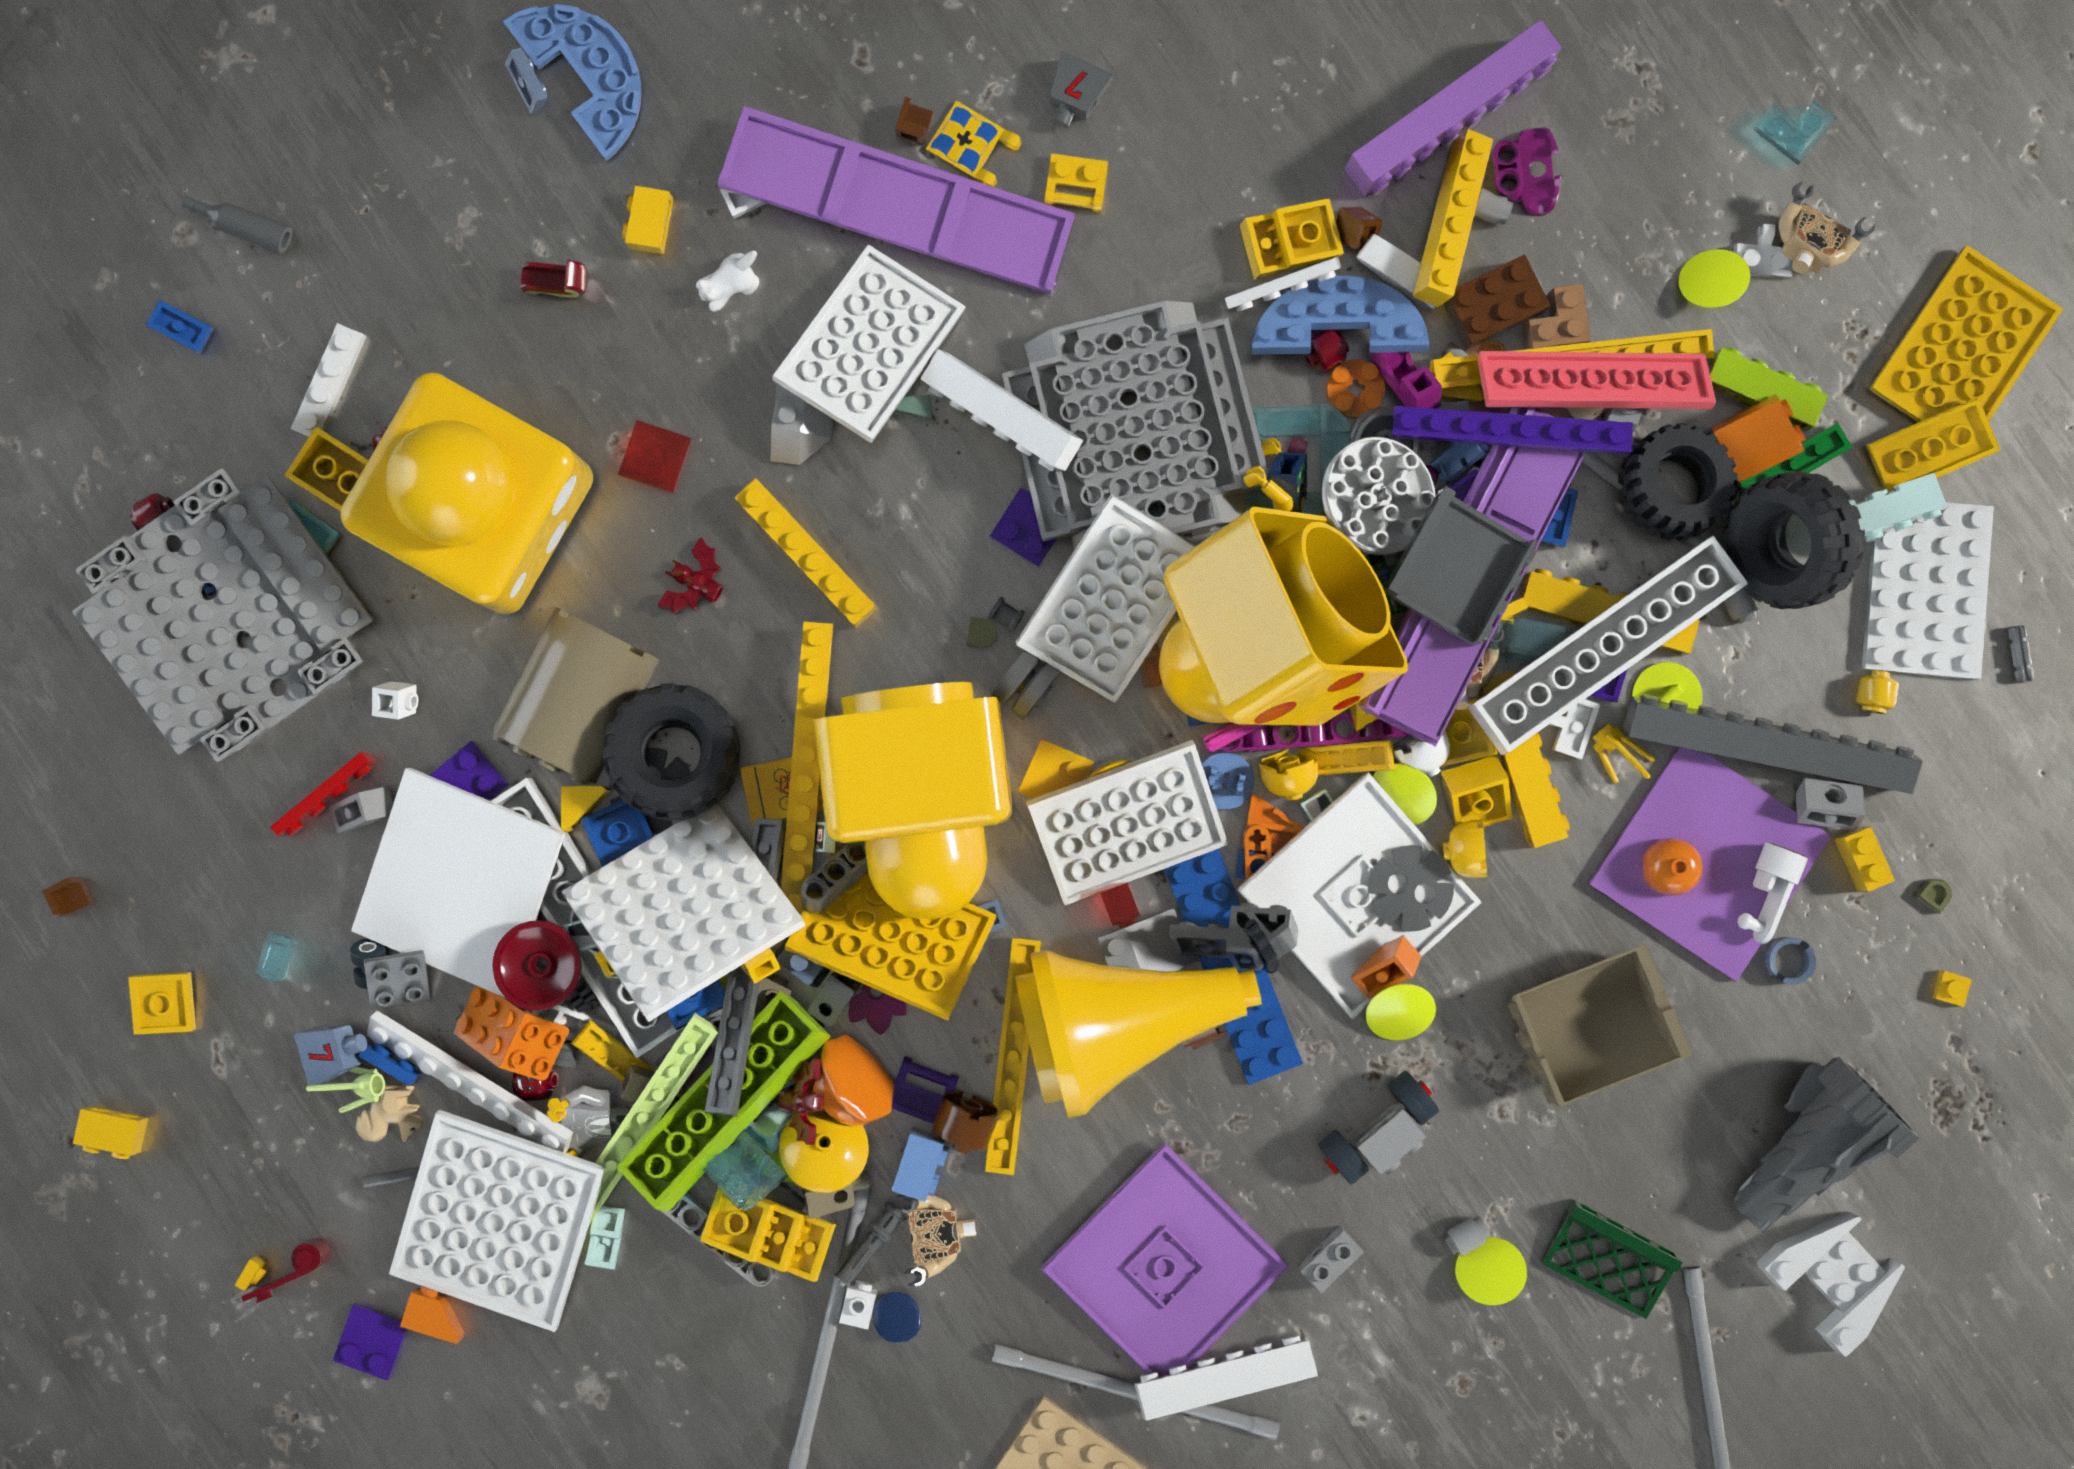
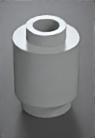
[1474,188,1513,225]
[1723,586,1760,624]
[1445,1216,1491,1257]

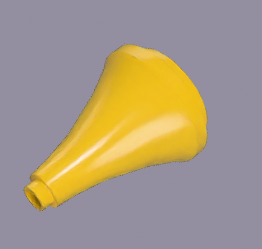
[1015,950,1262,1119]

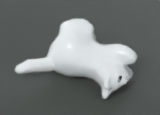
[696,250,759,312]

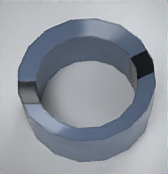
[1764,937,1816,984]

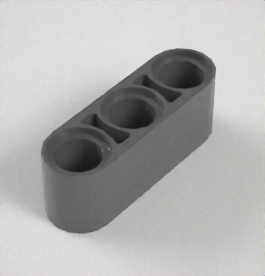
[801,841,868,913]

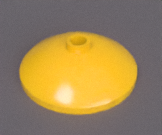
[779,1107,869,1193]

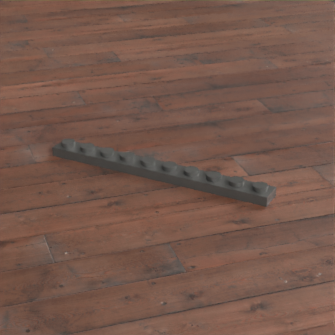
[705,818,786,1116]

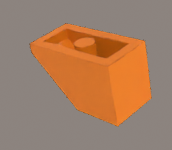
[1350,935,1421,999]
[400,1286,465,1344]

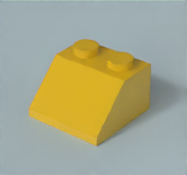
[1441,755,1513,827]

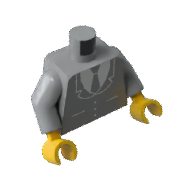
[547,1085,630,1158]

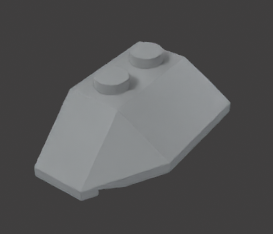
[770,348,834,466]

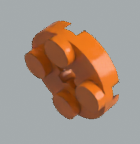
[1326,360,1385,419]

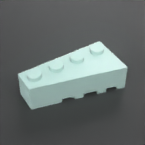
[1849,473,1947,542]

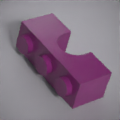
[1369,339,1442,409]

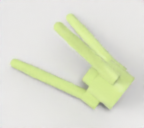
[305,1067,385,1113]

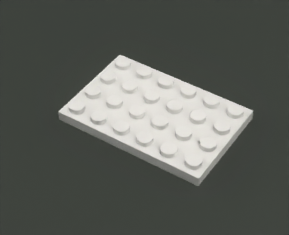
[772,245,966,443]
[1016,494,1196,703]
[1862,502,1994,680]
[1026,740,1228,906]

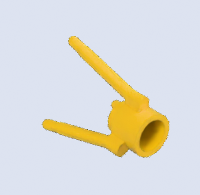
[1592,722,1655,784]

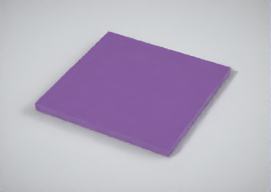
[1588,747,1831,982]
[1040,1142,1289,1377]

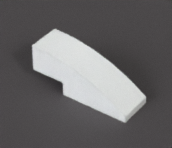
[1356,234,1436,310]

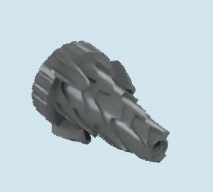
[1734,1056,1920,1233]

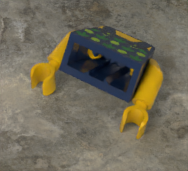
[1243,438,1308,513]

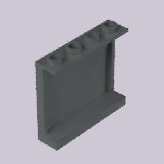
[1383,486,1538,646]

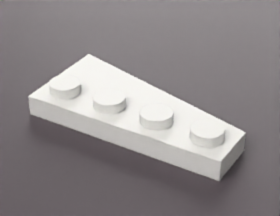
[1225,256,1342,312]

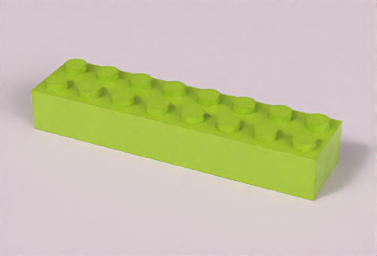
[616,991,831,1212]

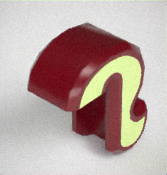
[520,260,588,298]

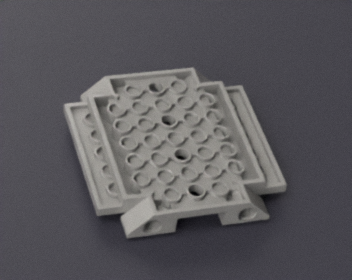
[1001,300,1268,549]
[72,468,373,763]

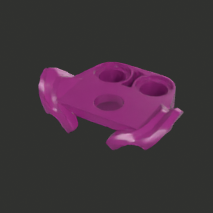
[1493,127,1561,216]

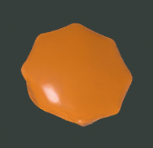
[812,1035,895,1126]

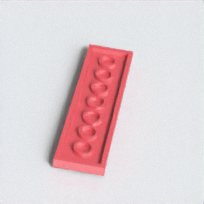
[1477,351,1716,409]

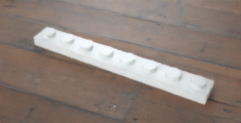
[367,1010,573,1153]

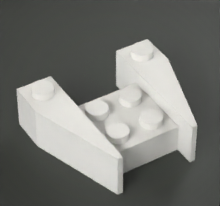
[1755,1211,1905,1357]

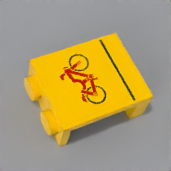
[740,757,823,825]

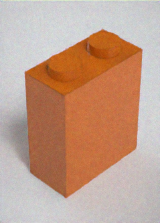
[1711,394,1806,483]

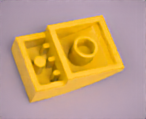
[1239,198,1344,280]

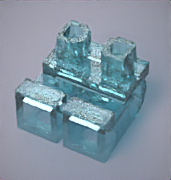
[703,1129,788,1211]

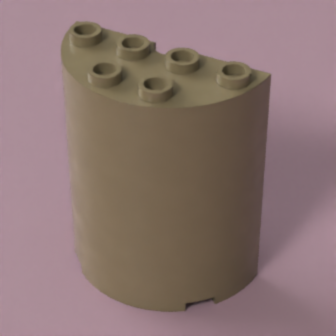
[492,607,659,786]
[1508,944,1693,1107]

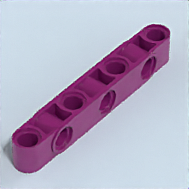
[1218,713,1410,752]

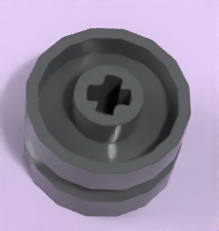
[1348,407,1418,453]
[991,650,1061,720]

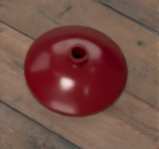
[492,920,582,1011]

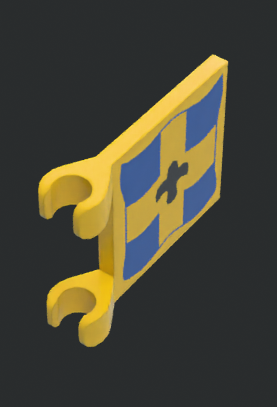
[926,101,1021,187]

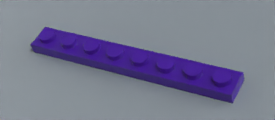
[1392,406,1633,454]

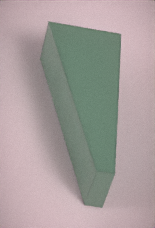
[894,395,933,421]

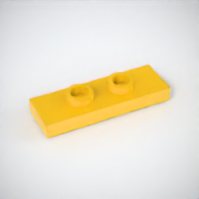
[1306,740,1395,776]
[571,1019,657,1082]

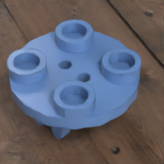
[1202,752,1254,810]

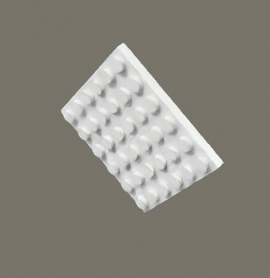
[562,804,805,1022]
[389,1110,606,1332]

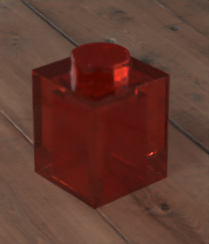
[1100,882,1140,929]

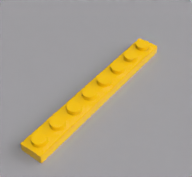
[985,937,1041,1175]

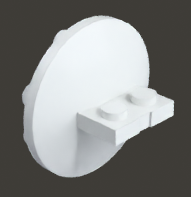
[1322,437,1435,555]

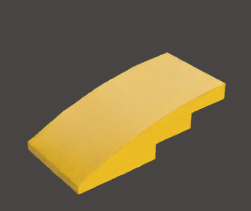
[700,1184,836,1282]

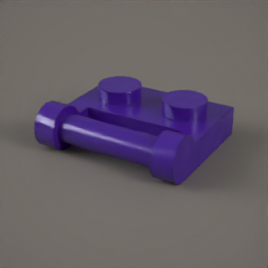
[892,1056,959,1124]

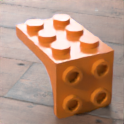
[453,985,569,1081]

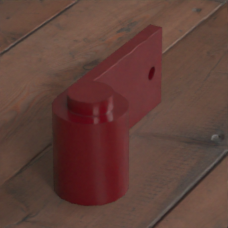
[241,1238,330,1303]

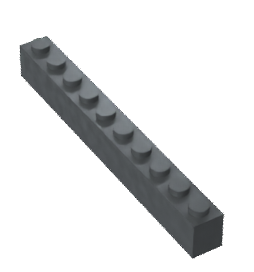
[1623,694,1923,794]

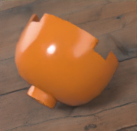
[1642,838,1703,896]

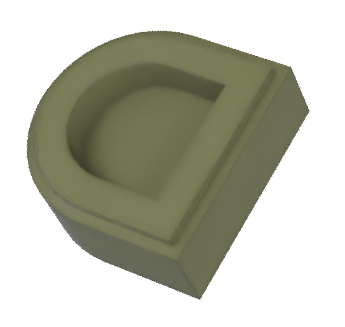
[967,616,998,648]
[1914,879,1952,914]

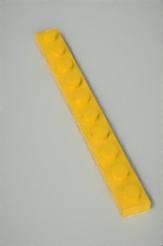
[1430,329,1715,389]
[781,621,833,915]

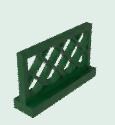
[1541,1199,1683,1319]

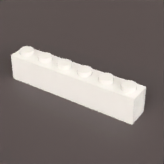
[921,349,1083,471]
[1134,1336,1318,1421]

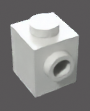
[372,681,418,719]
[839,1280,878,1329]

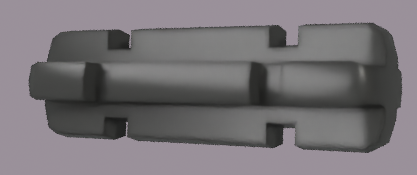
[2008,625,2034,683]

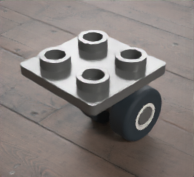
[350,938,430,1010]

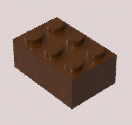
[1443,254,1551,351]

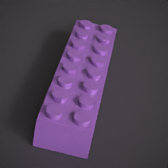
[1345,20,1562,197]

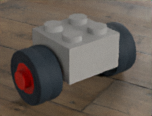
[1318,1071,1439,1185]

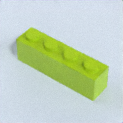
[1708,347,1829,431]

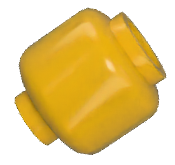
[1856,670,1899,714]

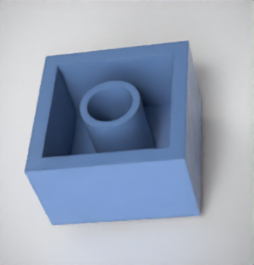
[892,1127,949,1202]

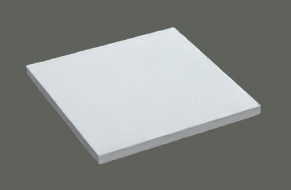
[351,768,566,997]
[1236,772,1482,1019]

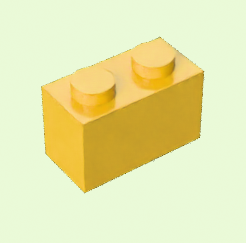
[622,186,673,255]
[1833,826,1895,892]
[73,1106,148,1159]

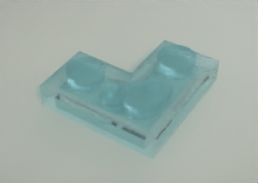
[1753,100,1837,165]

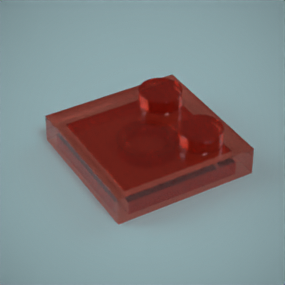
[618,420,693,494]

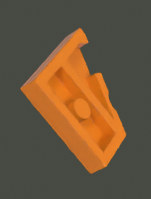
[1242,793,1304,854]

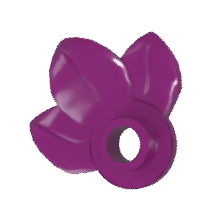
[848,984,906,1035]

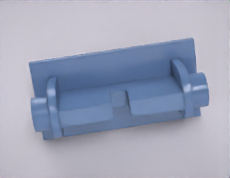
[1430,442,1491,484]

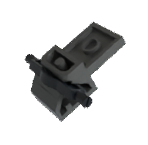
[1169,903,1298,974]

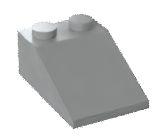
[1097,906,1199,971]

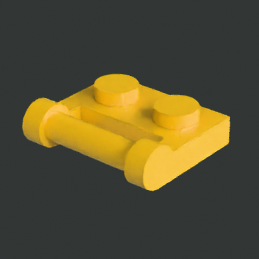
[1044,153,1108,213]

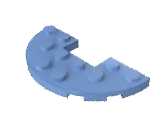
[503,4,642,161]
[1252,276,1429,355]

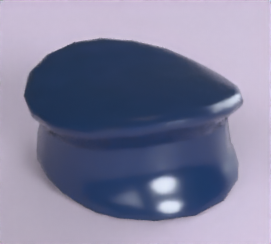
[872,1292,922,1343]

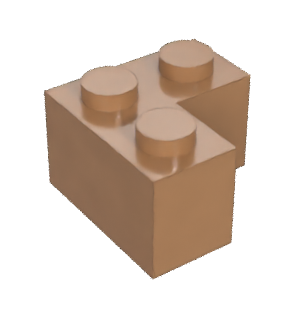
[1522,284,1591,349]

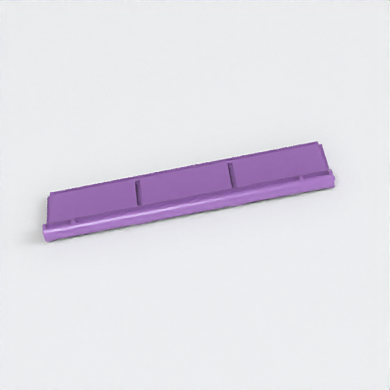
[718,106,1075,295]
[1358,407,1586,747]

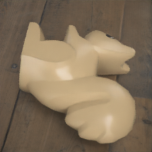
[355,1084,423,1142]

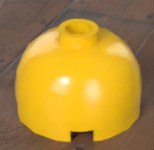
[1259,748,1318,800]
[1443,820,1487,878]

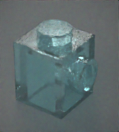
[255,931,297,981]

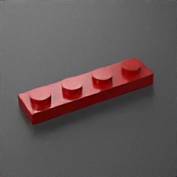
[270,752,376,837]

